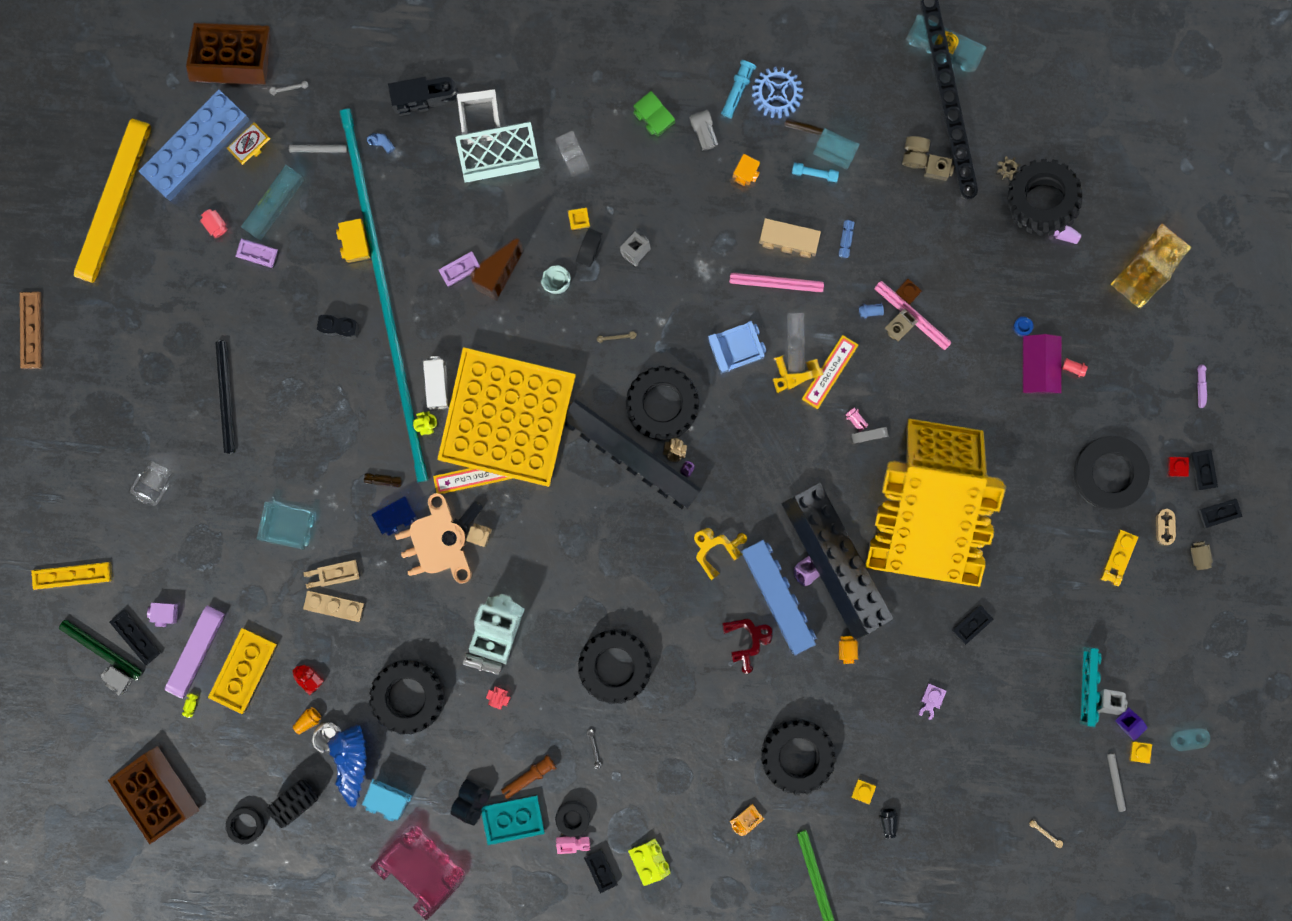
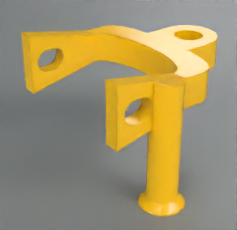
[773,355,824,393]
[694,528,747,580]

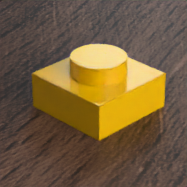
[568,208,590,231]
[1129,741,1152,764]
[851,779,876,805]

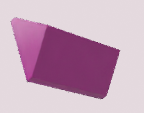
[1023,334,1061,394]

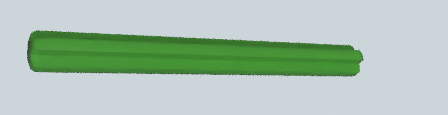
[797,830,834,921]

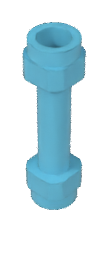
[792,163,839,183]

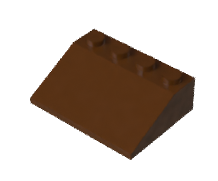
[186,23,270,85]
[470,238,524,301]
[108,746,200,845]

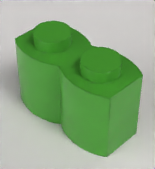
[633,91,675,137]

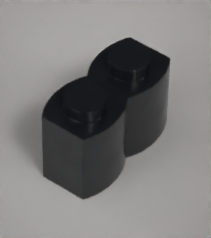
[317,315,359,339]
[450,779,490,826]

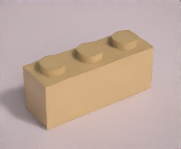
[759,218,821,258]

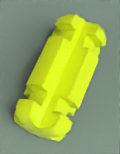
[182,693,198,718]

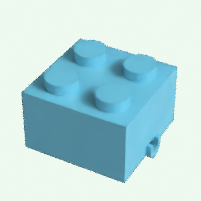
[362,779,412,822]

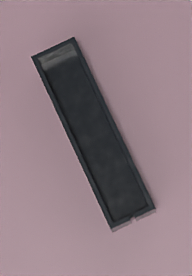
[781,483,893,640]

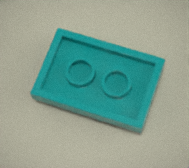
[481,795,545,845]

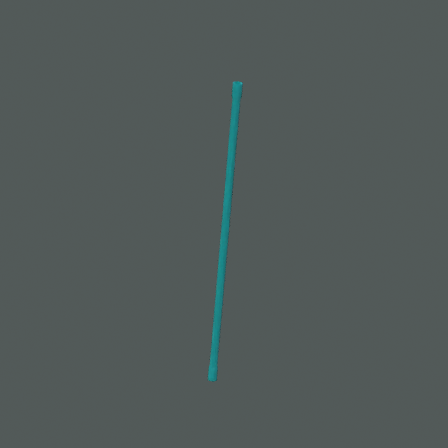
[340,109,429,483]

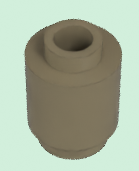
[1190,541,1213,570]

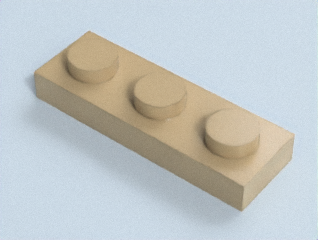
[303,591,365,622]

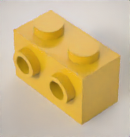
[336,218,370,263]

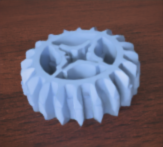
[752,67,803,119]

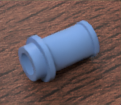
[859,303,884,319]

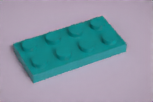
[1080,647,1101,727]

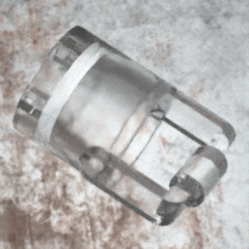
[130,460,172,506]

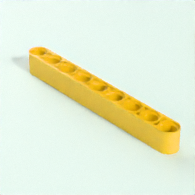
[74,118,151,283]

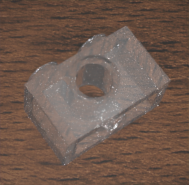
[555,131,589,177]

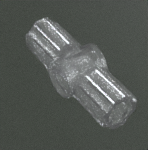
[787,313,805,372]

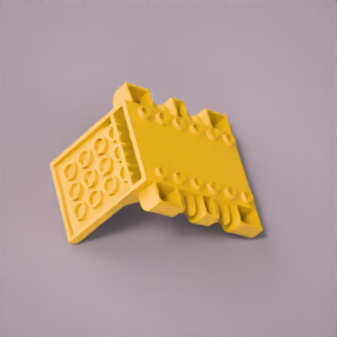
[866,418,1005,587]

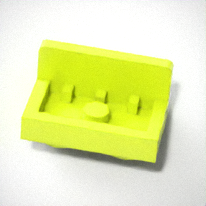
[628,838,671,886]

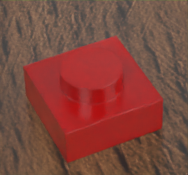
[1168,457,1189,477]

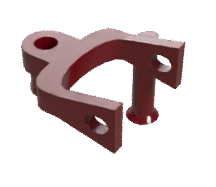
[722,619,773,674]

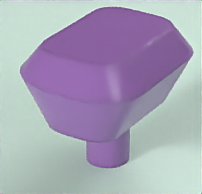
[680,461,695,477]

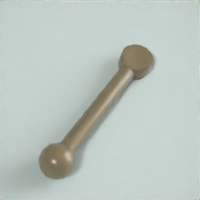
[597,331,636,343]

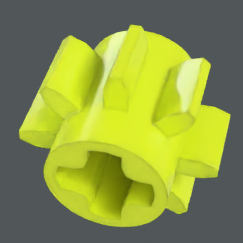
[413,411,437,435]

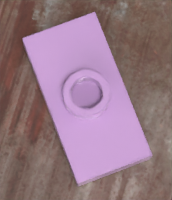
[235,238,279,268]

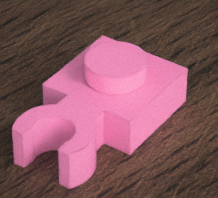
[556,836,590,854]

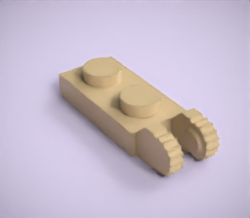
[304,560,360,589]

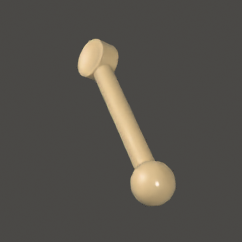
[1029,820,1063,848]

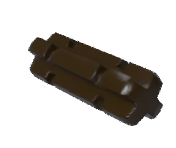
[364,473,402,487]

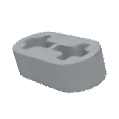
[851,427,889,444]

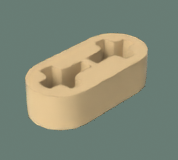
[1156,509,1176,545]

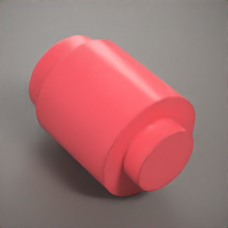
[200,209,228,239]

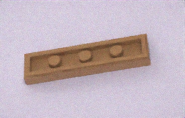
[20,292,41,369]

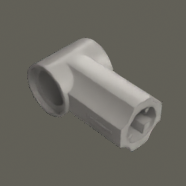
[689,110,718,150]

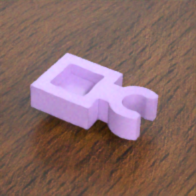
[919,683,946,720]

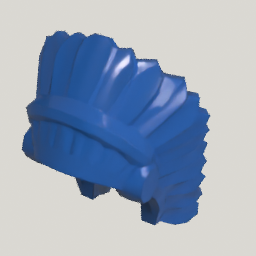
[327,725,366,808]

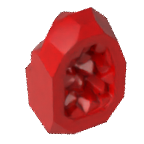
[293,665,324,695]

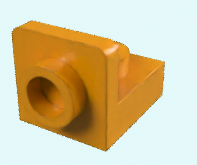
[730,804,764,836]

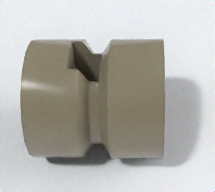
[902,136,931,168]

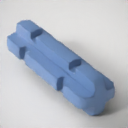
[839,220,855,258]

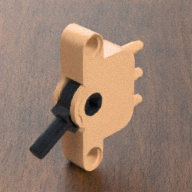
[395,493,483,583]

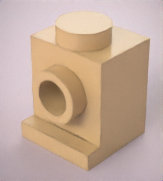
[466,523,492,547]

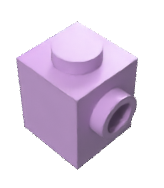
[147,603,178,627]

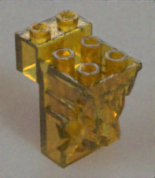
[1111,224,1191,308]

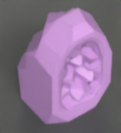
[794,556,820,586]

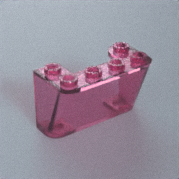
[371,826,465,921]

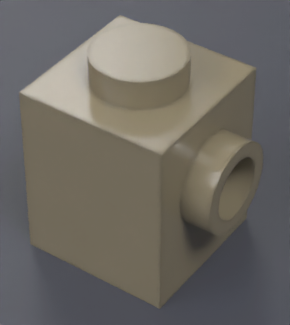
[924,154,954,181]
[885,308,918,341]

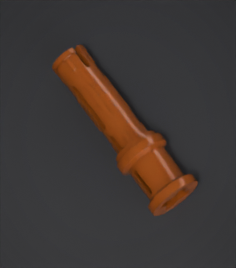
[501,754,557,799]

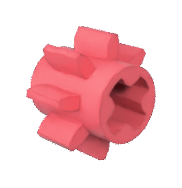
[486,686,510,709]

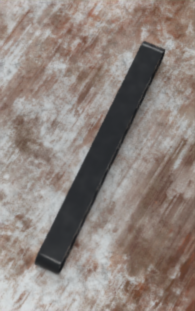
[920,0,978,199]

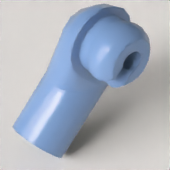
[367,133,395,153]

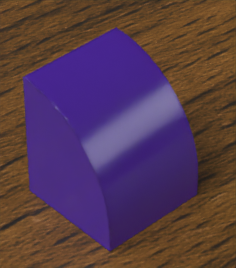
[1115,708,1148,741]

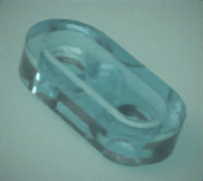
[1170,728,1210,751]

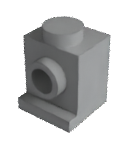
[620,232,651,267]
[101,666,133,695]
[1096,689,1127,715]

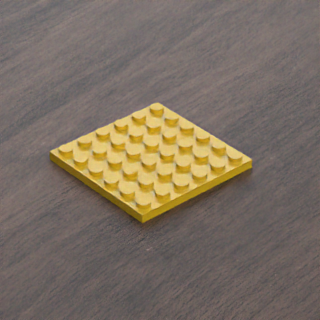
[437,347,576,487]

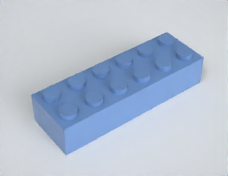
[139,90,250,201]
[741,540,817,655]

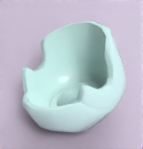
[541,265,571,294]

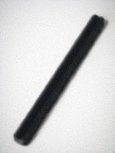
[215,340,235,454]

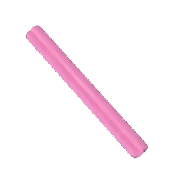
[730,273,824,292]
[875,281,951,350]

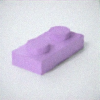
[439,251,479,287]

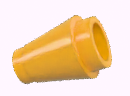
[292,707,322,735]

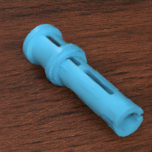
[721,60,757,118]

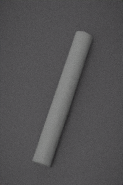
[289,145,347,152]
[1107,753,1126,812]

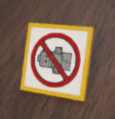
[227,122,270,165]

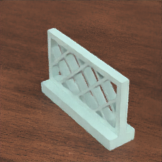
[455,121,540,183]

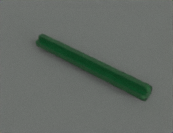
[59,620,142,680]

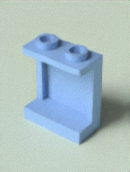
[708,321,767,374]

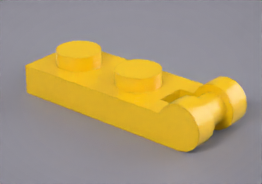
[1100,530,1138,587]

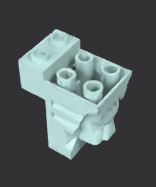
[469,594,525,665]

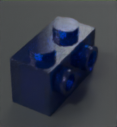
[371,496,418,537]

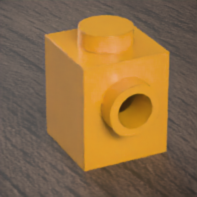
[733,154,760,186]

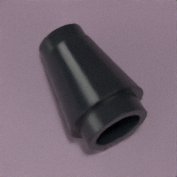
[879,808,898,839]

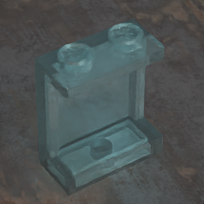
[813,128,859,170]
[256,502,315,550]

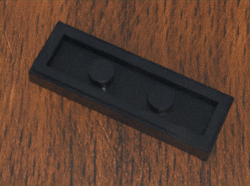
[109,609,162,666]

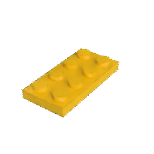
[208,628,277,714]

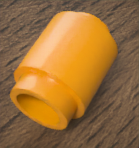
[839,636,858,664]

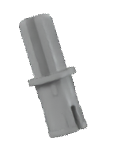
[463,653,502,674]

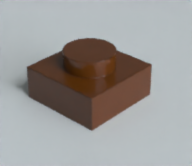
[895,279,922,305]

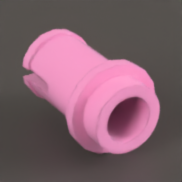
[845,407,869,432]

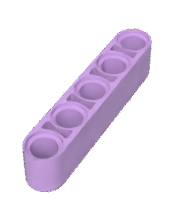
[165,606,225,699]

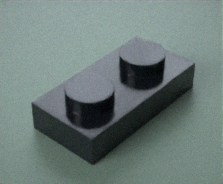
[1191,450,1218,491]
[1199,498,1243,528]
[952,605,994,645]
[584,849,618,893]

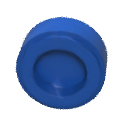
[1013,317,1033,336]

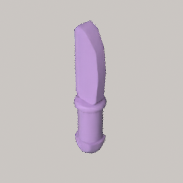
[1197,364,1207,408]

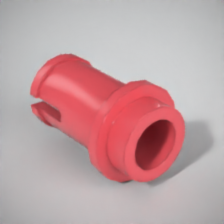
[1062,358,1088,377]

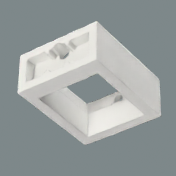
[457,89,502,145]
[423,356,450,410]

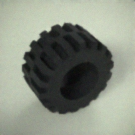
[266,779,319,828]

